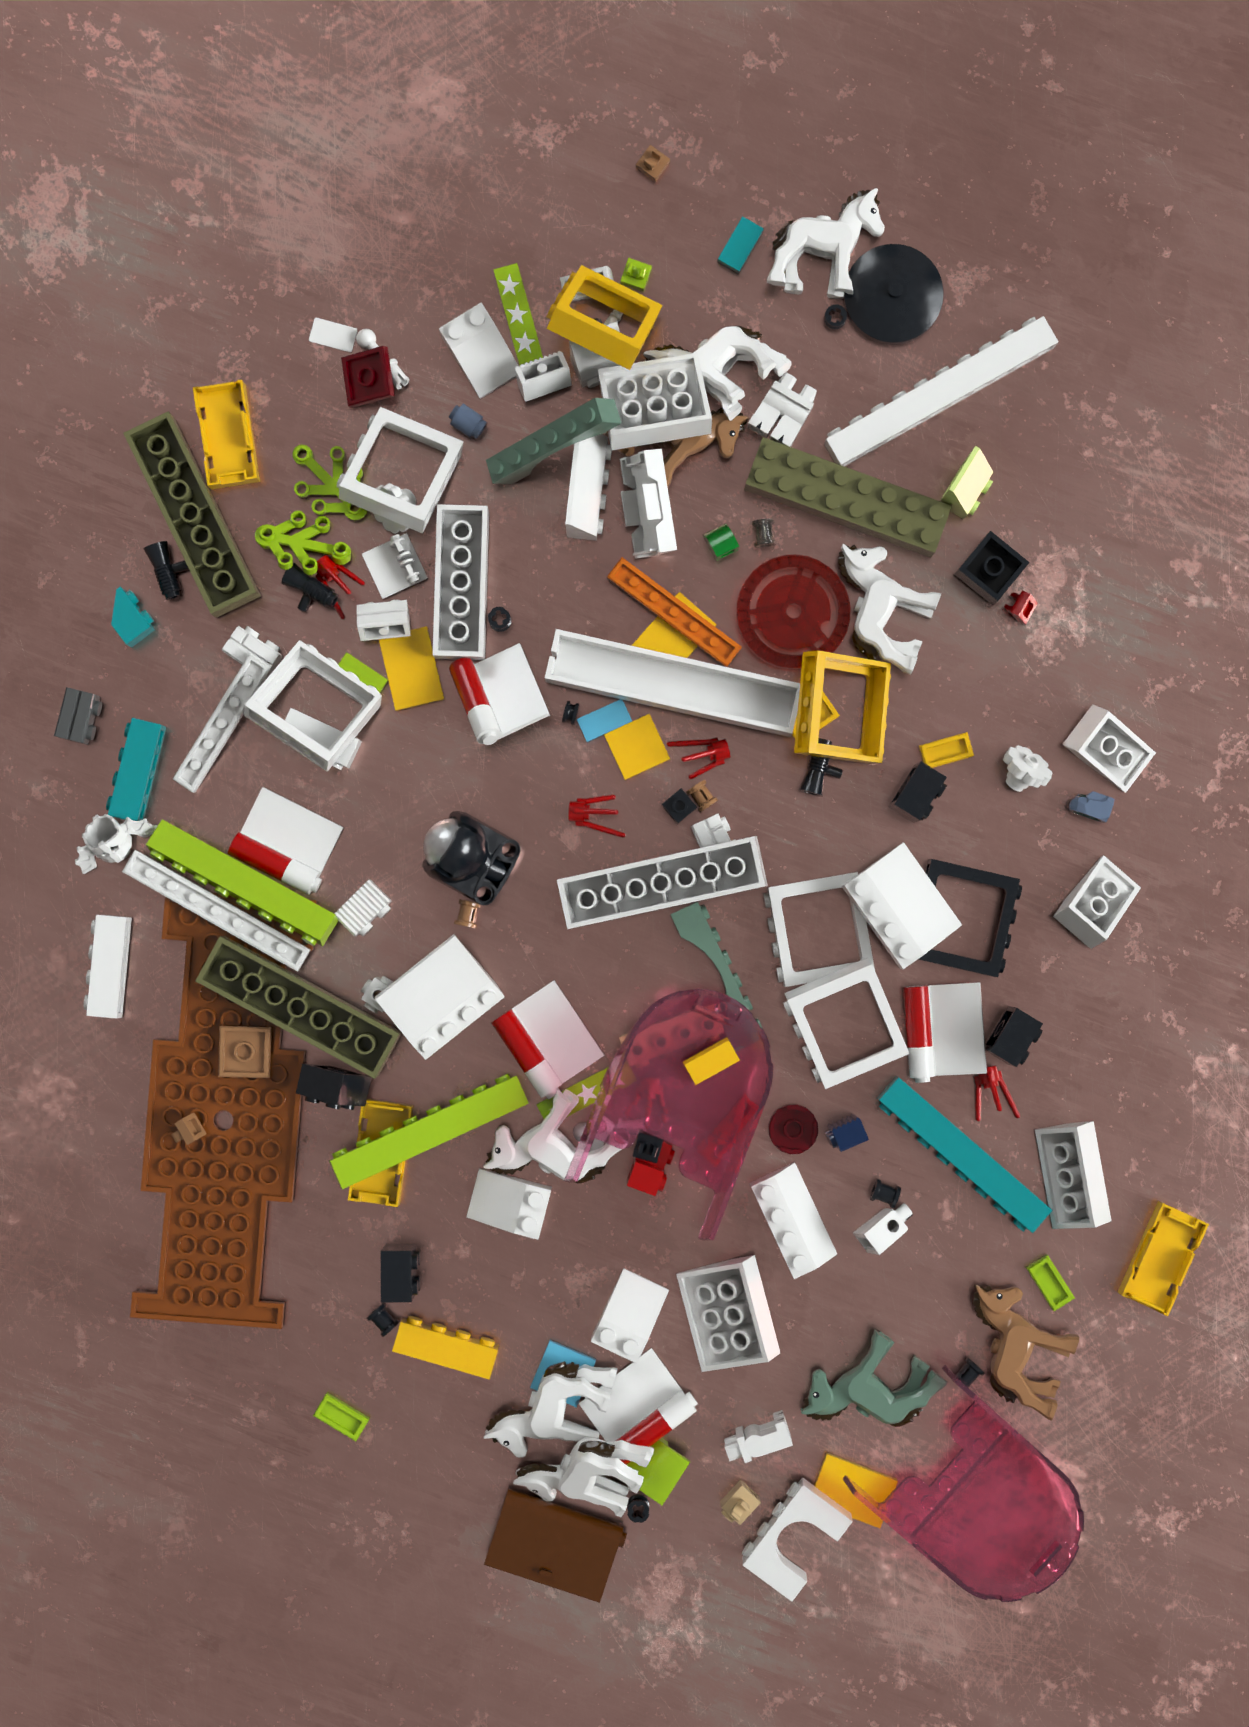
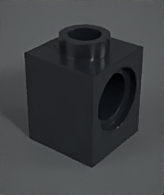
[661,788,697,825]

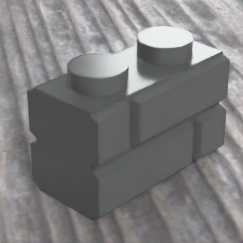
[54,687,102,745]

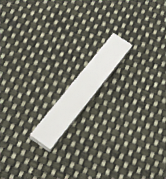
[173,653,273,793]

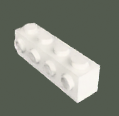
[83,915,132,1018]

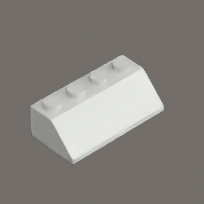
[1035,1121,1111,1229]
[749,1162,837,1279]

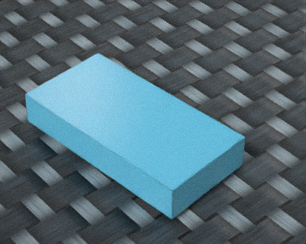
[577,699,632,742]

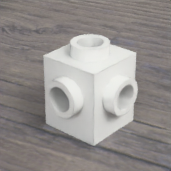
[361,976,393,1014]

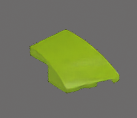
[627,1438,690,1505]

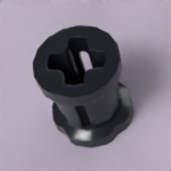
[488,607,511,632]
[870,1179,901,1208]
[366,1303,400,1337]
[951,1357,985,1392]
[627,1494,650,1523]

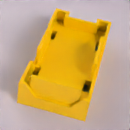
[193,380,260,490]
[348,1099,414,1207]
[1118,1201,1209,1316]

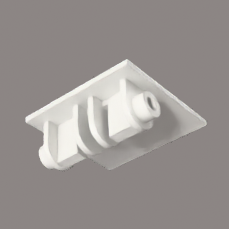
[362,533,428,599]

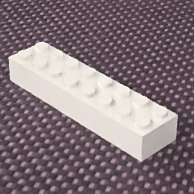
[557,836,768,929]

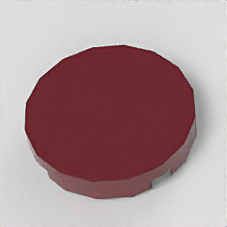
[768,1104,818,1155]

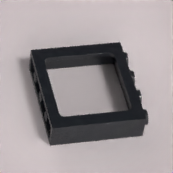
[917,859,1022,977]

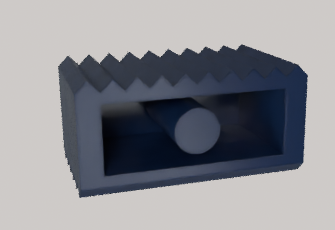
[825,1113,869,1152]

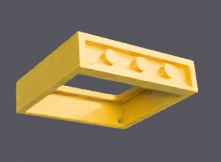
[546,265,663,370]
[794,650,891,764]

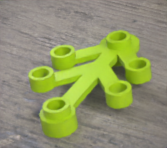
[292,445,367,520]
[255,511,351,575]

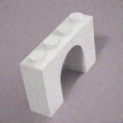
[742,1477,853,1601]

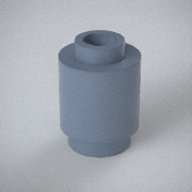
[449,403,487,439]

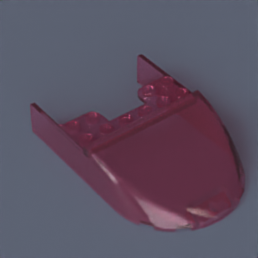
[564,989,773,1241]
[843,1365,1084,1602]

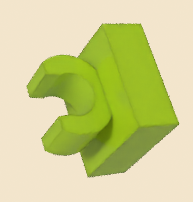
[620,258,652,292]

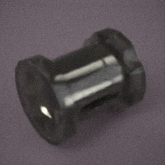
[752,518,777,548]

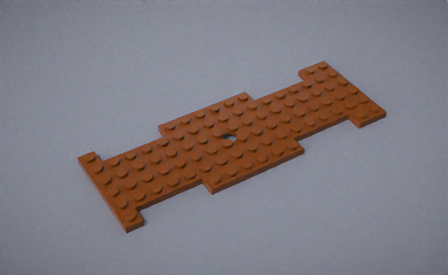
[130,892,317,1329]

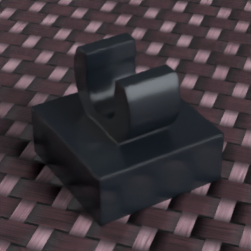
[632,1131,664,1163]

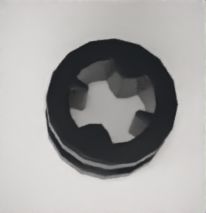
[824,304,847,330]
[562,701,579,725]

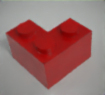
[627,1140,675,1196]

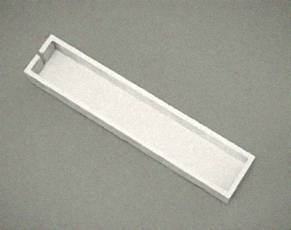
[545,629,800,737]

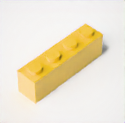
[392,1316,499,1380]

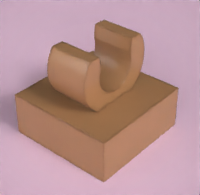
[636,145,670,182]
[171,1113,207,1145]

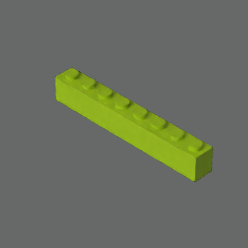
[146,819,338,947]
[328,1074,529,1189]

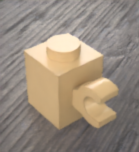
[720,1479,761,1525]

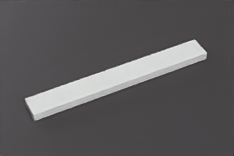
[122,850,311,972]

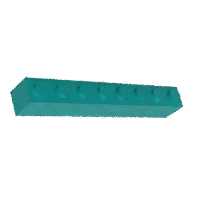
[876,1076,1052,1233]

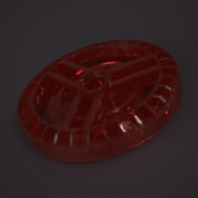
[736,554,851,670]

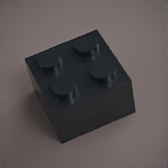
[955,531,1030,605]
[888,761,947,823]
[985,1006,1043,1067]
[296,1063,372,1110]
[381,1244,421,1303]

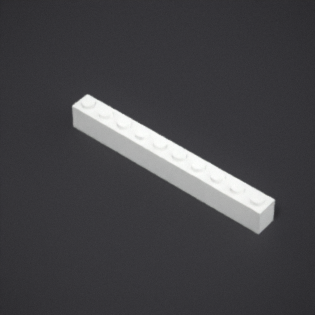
[824,316,1058,467]

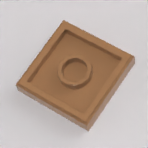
[218,1026,271,1078]

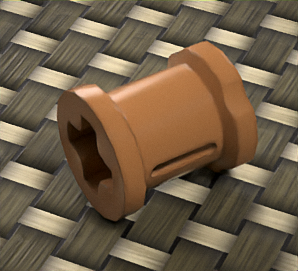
[686,780,718,812]
[454,899,480,928]

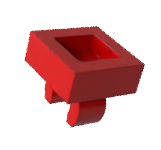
[1004,590,1038,625]

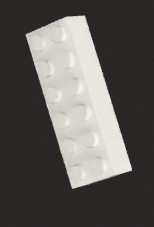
[433,504,489,660]

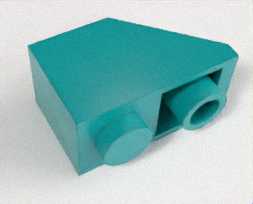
[111,586,155,648]

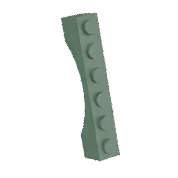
[486,398,622,484]
[670,902,764,1052]

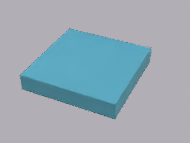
[530,1340,596,1408]

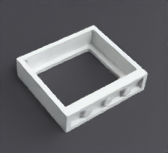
[337,407,464,534]
[244,640,382,772]
[763,872,875,987]
[783,958,909,1089]

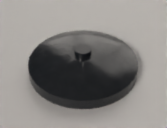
[843,244,944,345]

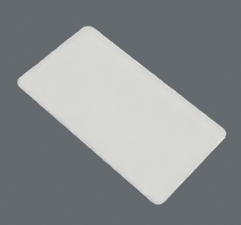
[309,318,358,352]

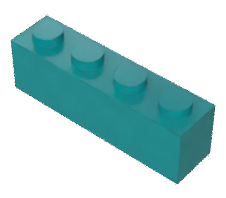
[106,718,166,821]

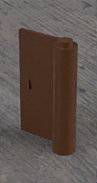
[484,1488,627,1603]

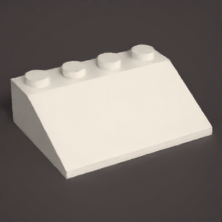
[598,353,712,450]
[565,434,612,541]
[842,842,962,969]
[374,934,505,1060]
[676,1255,780,1372]

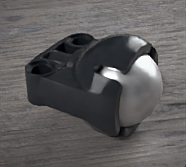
[422,811,521,906]

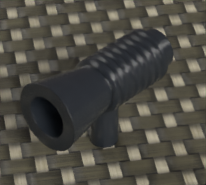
[143,541,189,600]
[281,563,339,612]
[799,738,843,797]

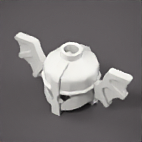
[75,814,157,874]

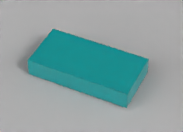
[717,216,764,274]

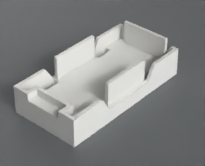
[620,449,677,559]

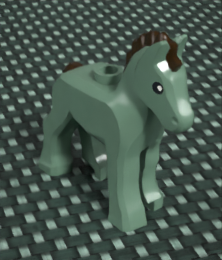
[800,1330,948,1427]

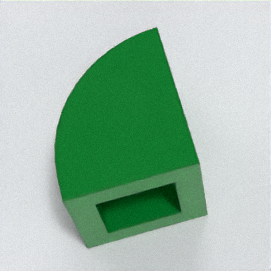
[703,523,739,561]

